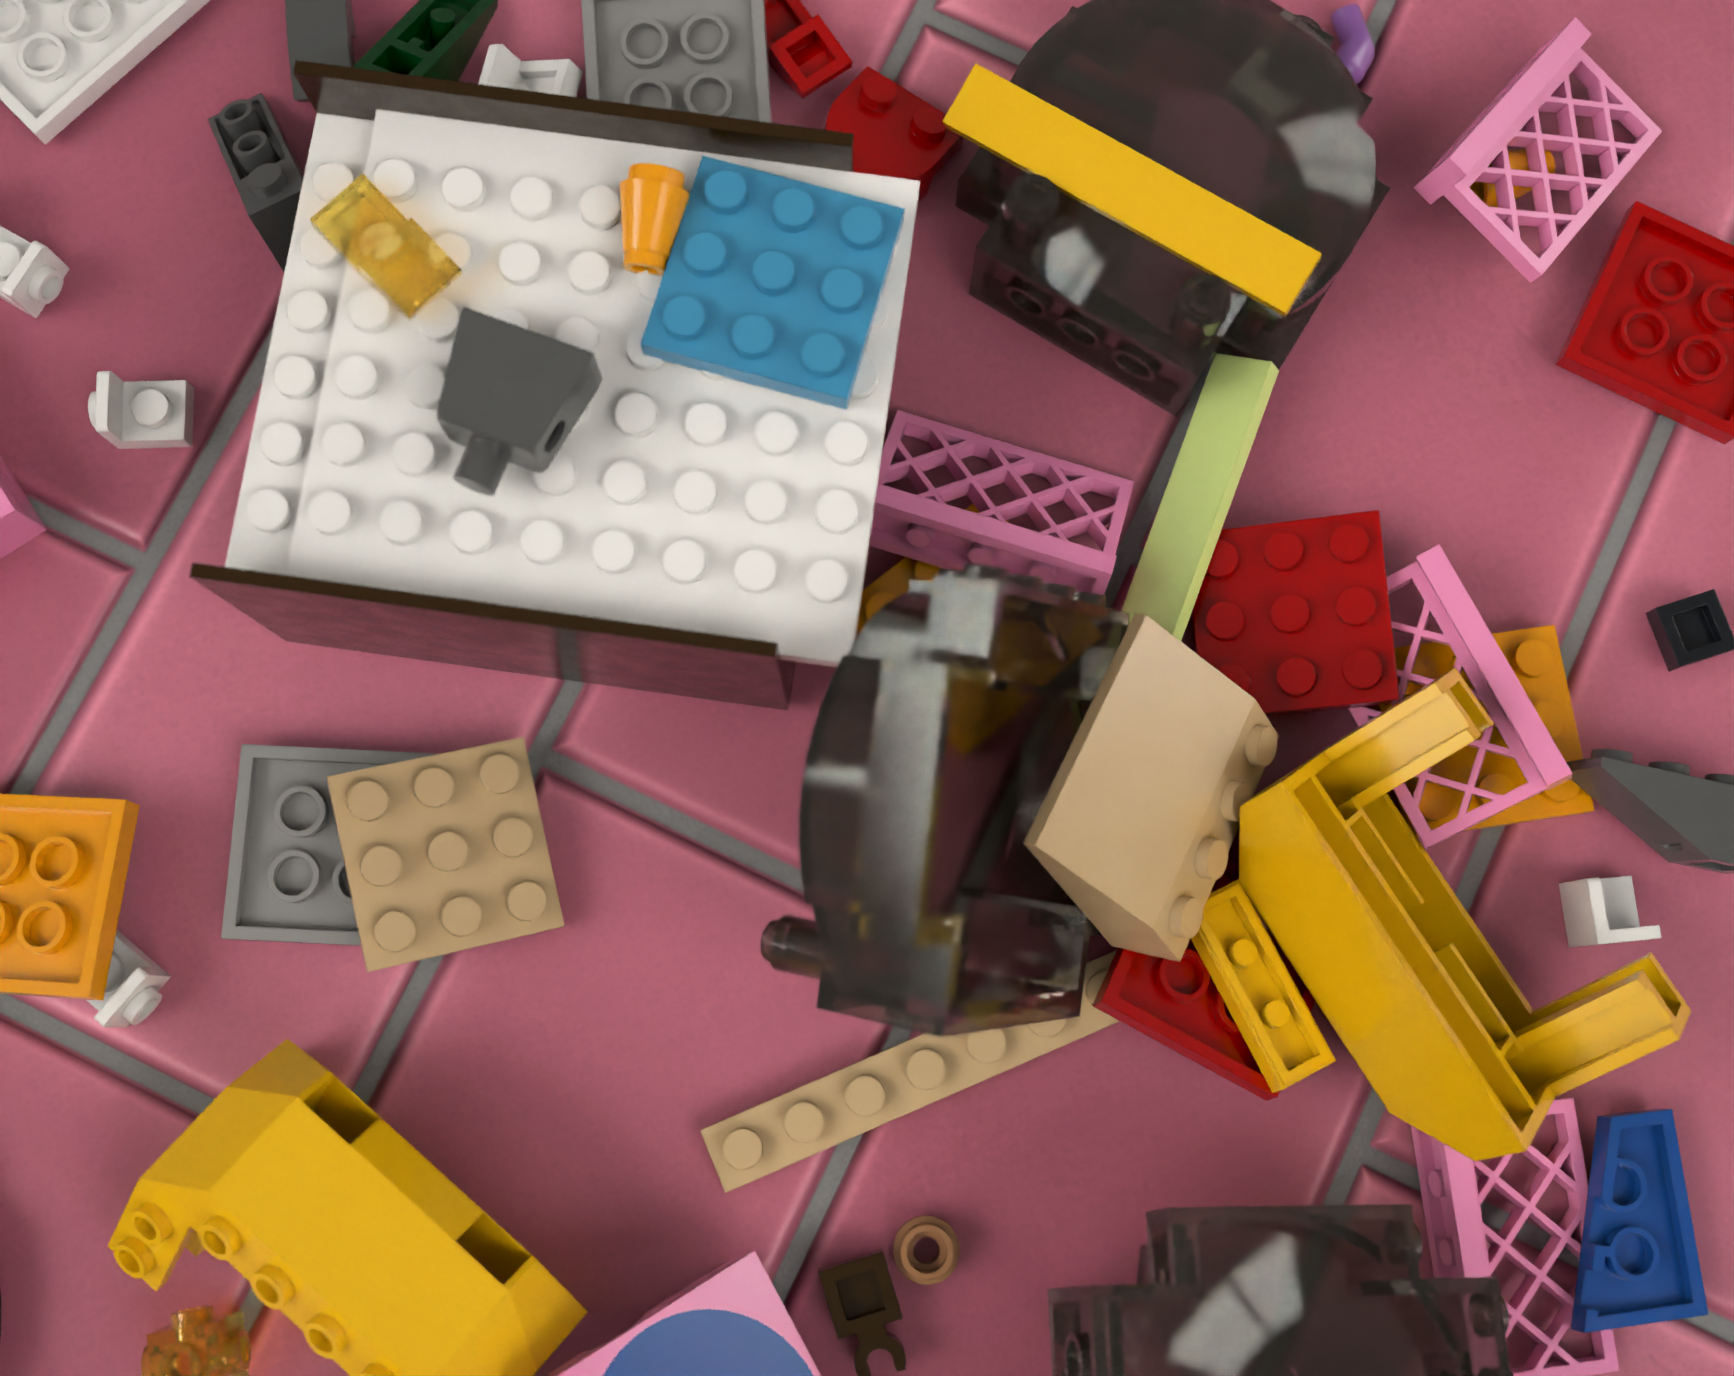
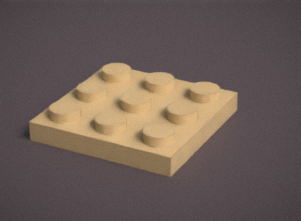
[326,737,565,972]

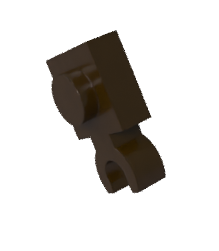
[818,1249,906,1376]

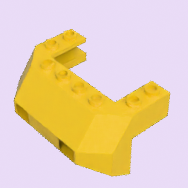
[1239,668,1691,1161]
[107,1038,588,1376]

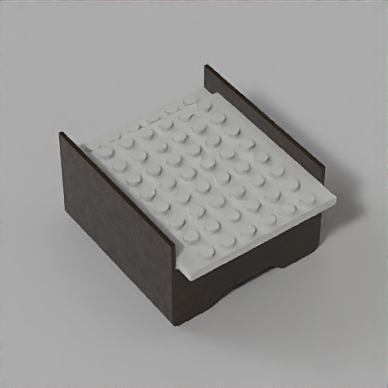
[189,60,920,710]

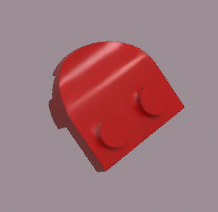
[824,66,964,202]

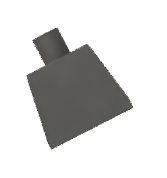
[437,307,603,496]

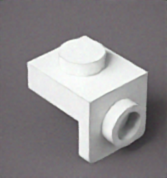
[478,44,583,97]

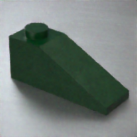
[354,0,498,81]

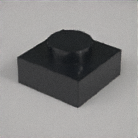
[1645,589,1734,671]

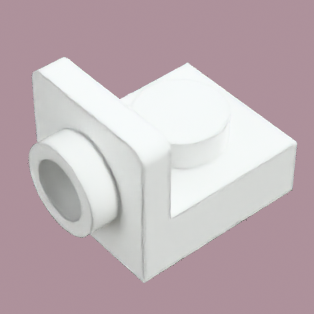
[0,226,70,319]
[88,371,194,449]
[87,930,171,1027]

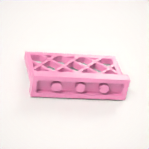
[1413,17,1662,283]
[869,410,1134,615]
[1349,544,1573,849]
[1411,1098,1620,1376]

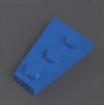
[1571,1108,1709,1333]

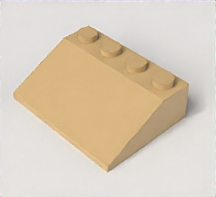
[1023,614,1279,962]

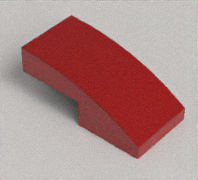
[764,0,853,99]

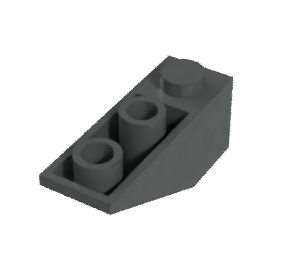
[208,93,304,271]
[1566,749,1734,874]

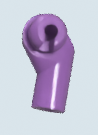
[1321,4,1375,91]

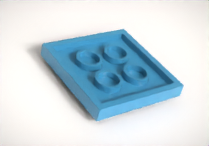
[641,156,905,410]

